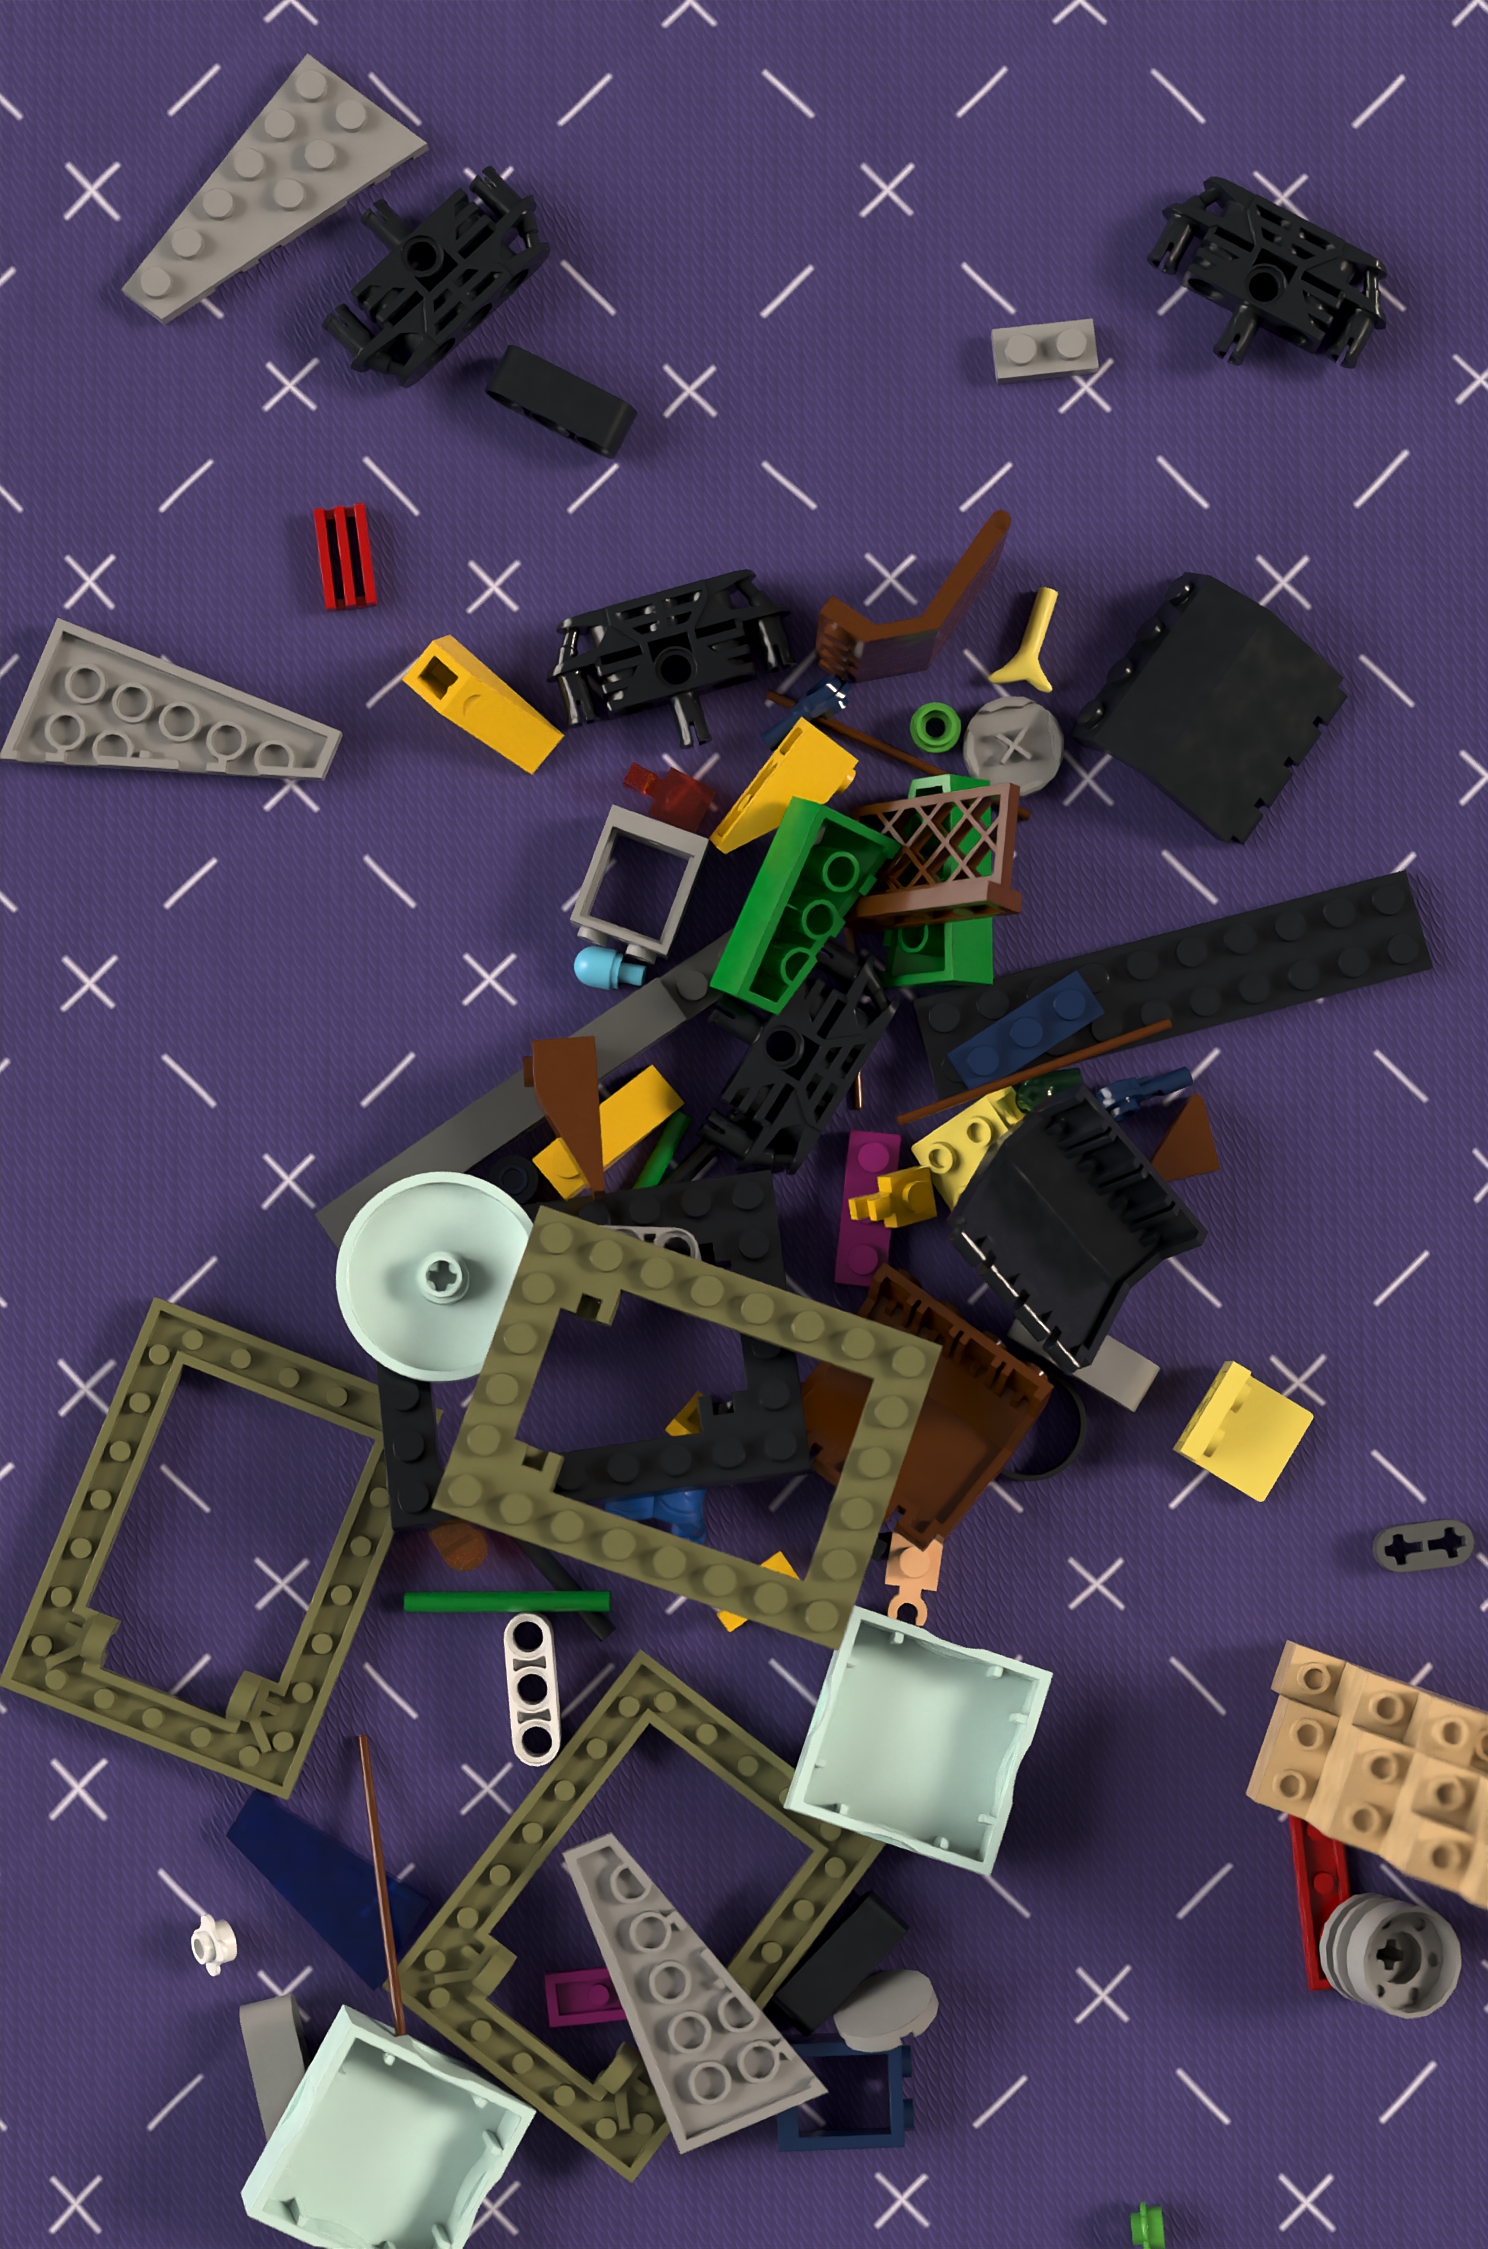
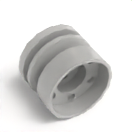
[1319,1892,1462,2019]

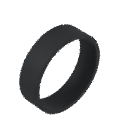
[1000,1368,1087,1481]

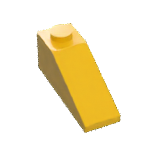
[709,716,859,854]
[532,1065,685,1201]

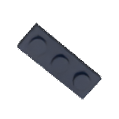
[946,970,1105,1090]

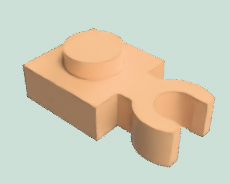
[884,1531,943,1626]

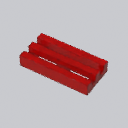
[313,503,378,612]

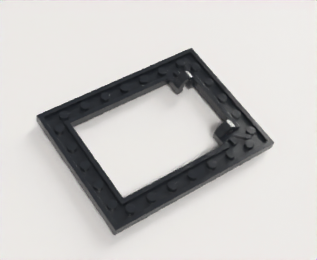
[376,1169,812,1533]

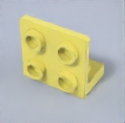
[911,1086,1029,1211]
[1172,1361,1313,1502]

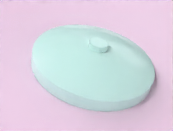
[336,1172,533,1383]

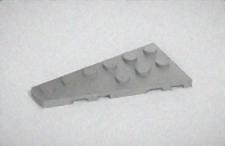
[122,53,429,325]
[0,618,343,781]
[562,1832,828,2154]

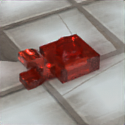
[623,762,717,834]

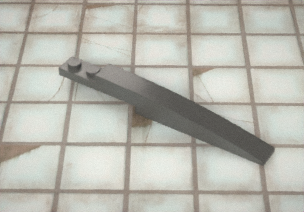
[314,927,735,1251]

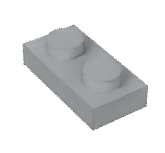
[991,318,1099,384]

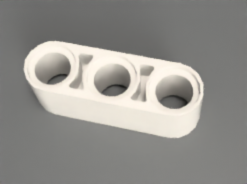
[504,1612,562,1766]

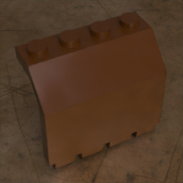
[815,510,1012,683]
[801,1262,1054,1552]

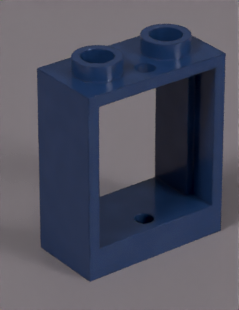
[777,2033,914,2152]

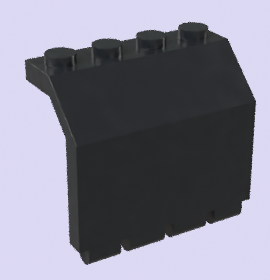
[1069,572,1348,845]
[946,1082,1208,1375]

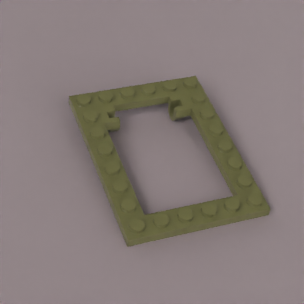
[432,1205,942,1651]
[0,1297,444,1800]
[382,1649,887,2183]

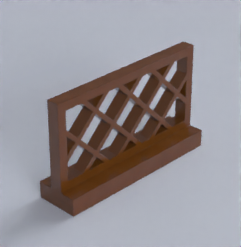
[843,782,1022,934]

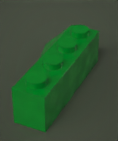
[877,774,993,989]
[709,796,903,1015]

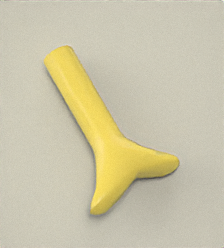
[988,587,1058,693]

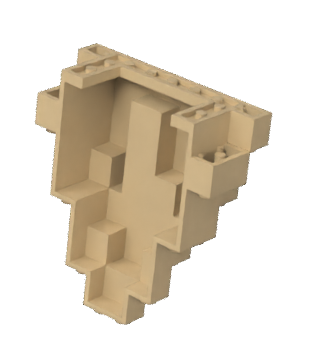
[1246,1640,1488,1908]

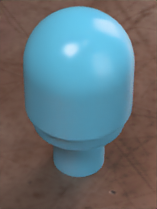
[574,946,646,990]

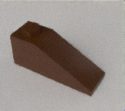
[523,1036,605,1201]

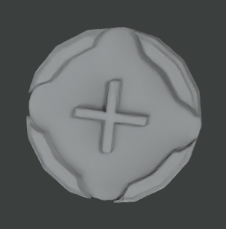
[963,696,1064,799]
[833,1969,939,2053]

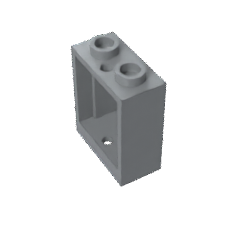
[570,804,709,964]

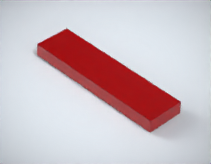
[1288,1814,1351,1991]

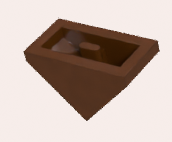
[1148,1093,1220,1183]

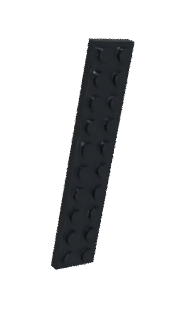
[911,870,1433,1100]

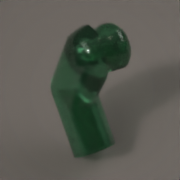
[1015,1068,1082,1114]

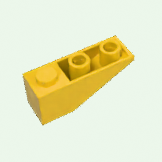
[402,635,565,774]

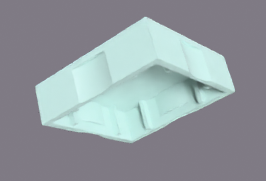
[783,1606,1053,1876]
[241,2004,536,2249]

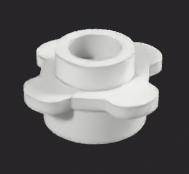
[191,1914,237,1976]

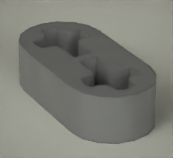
[1372,1518,1474,1573]

